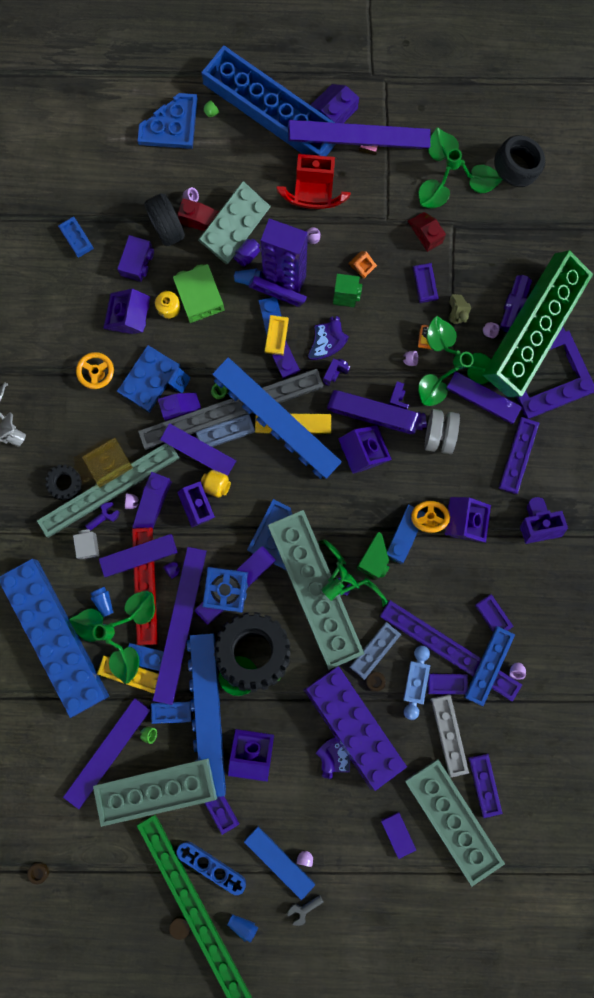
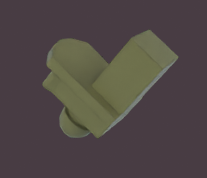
[449,294,471,324]

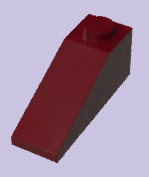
[178,198,219,231]

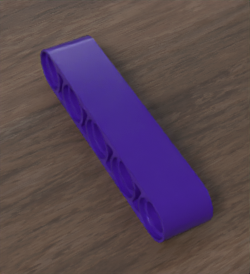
[327,390,421,435]
[194,546,276,625]

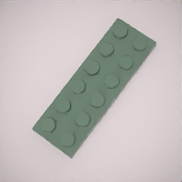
[93,758,217,827]
[404,759,505,886]

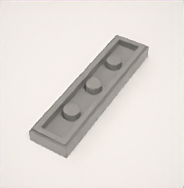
[431,694,469,778]

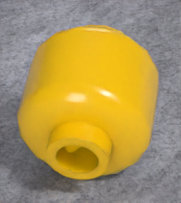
[155,291,181,319]
[201,470,231,498]

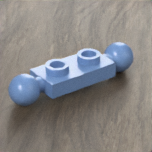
[403,646,430,720]

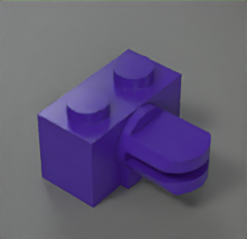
[520,497,568,544]

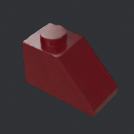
[408,212,446,252]

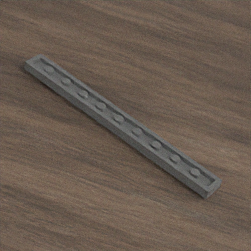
[138,369,324,450]

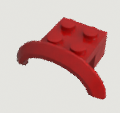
[276,154,351,209]

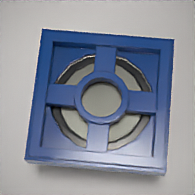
[203,567,248,612]

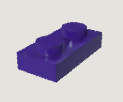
[271,342,300,379]

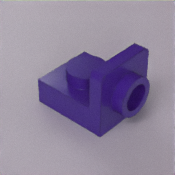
[323,358,350,386]
[388,381,409,409]

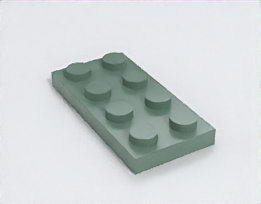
[198,181,271,264]

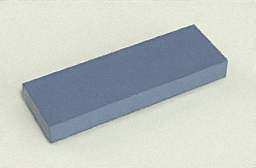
[195,414,255,447]
[349,622,401,680]

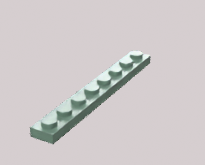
[37,443,180,538]

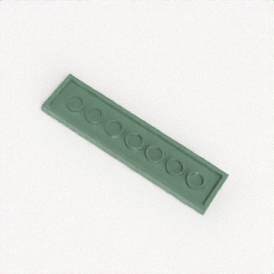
[267,510,364,670]

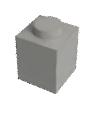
[73,529,100,560]

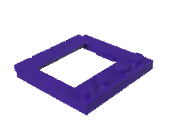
[516,327,594,419]

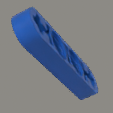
[177,841,246,895]

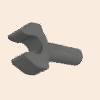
[287,895,324,926]

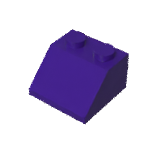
[310,84,359,123]
[103,289,150,334]
[339,425,392,474]
[445,497,491,543]
[228,729,274,782]

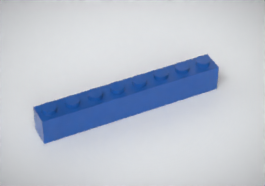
[213,357,342,479]
[187,634,226,797]

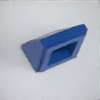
[168,367,190,393]

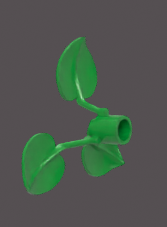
[419,127,503,208]
[418,316,491,406]
[318,539,387,607]
[69,591,155,684]

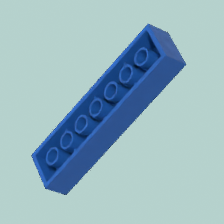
[201,45,336,156]
[0,559,110,718]

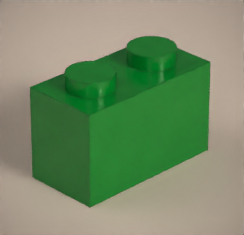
[333,274,362,307]

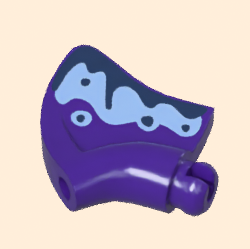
[308,316,349,360]
[316,737,350,779]

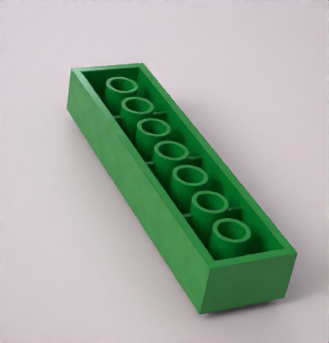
[482,250,593,397]

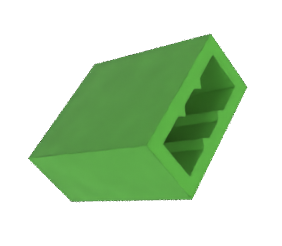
[173,264,225,323]

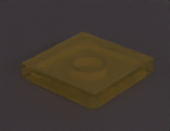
[82,438,133,488]

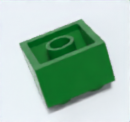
[356,532,390,580]

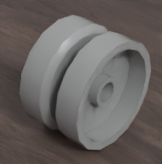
[424,409,460,455]

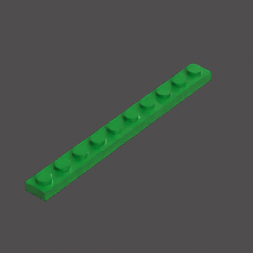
[137,814,252,998]

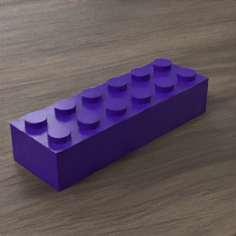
[260,218,308,294]
[303,666,407,791]

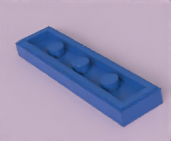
[464,626,515,706]
[244,826,315,900]

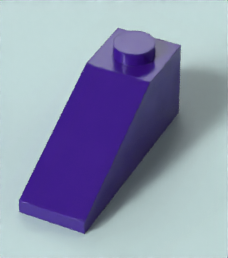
[132,472,172,529]

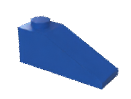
[386,505,425,564]

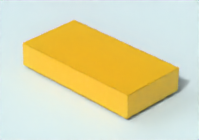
[265,315,289,356]

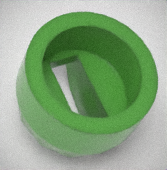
[204,100,219,117]
[211,384,227,399]
[140,727,157,744]

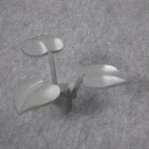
[0,382,26,447]

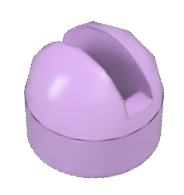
[183,187,199,202]
[307,227,321,244]
[482,322,499,338]
[403,351,418,366]
[125,493,139,509]
[510,663,526,680]
[296,851,313,867]

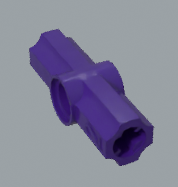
[500,275,532,332]

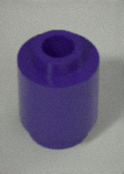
[234,239,260,267]

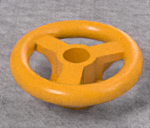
[76,352,114,389]
[411,501,450,533]

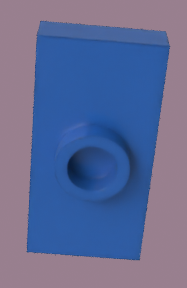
[58,216,94,258]
[151,701,192,724]

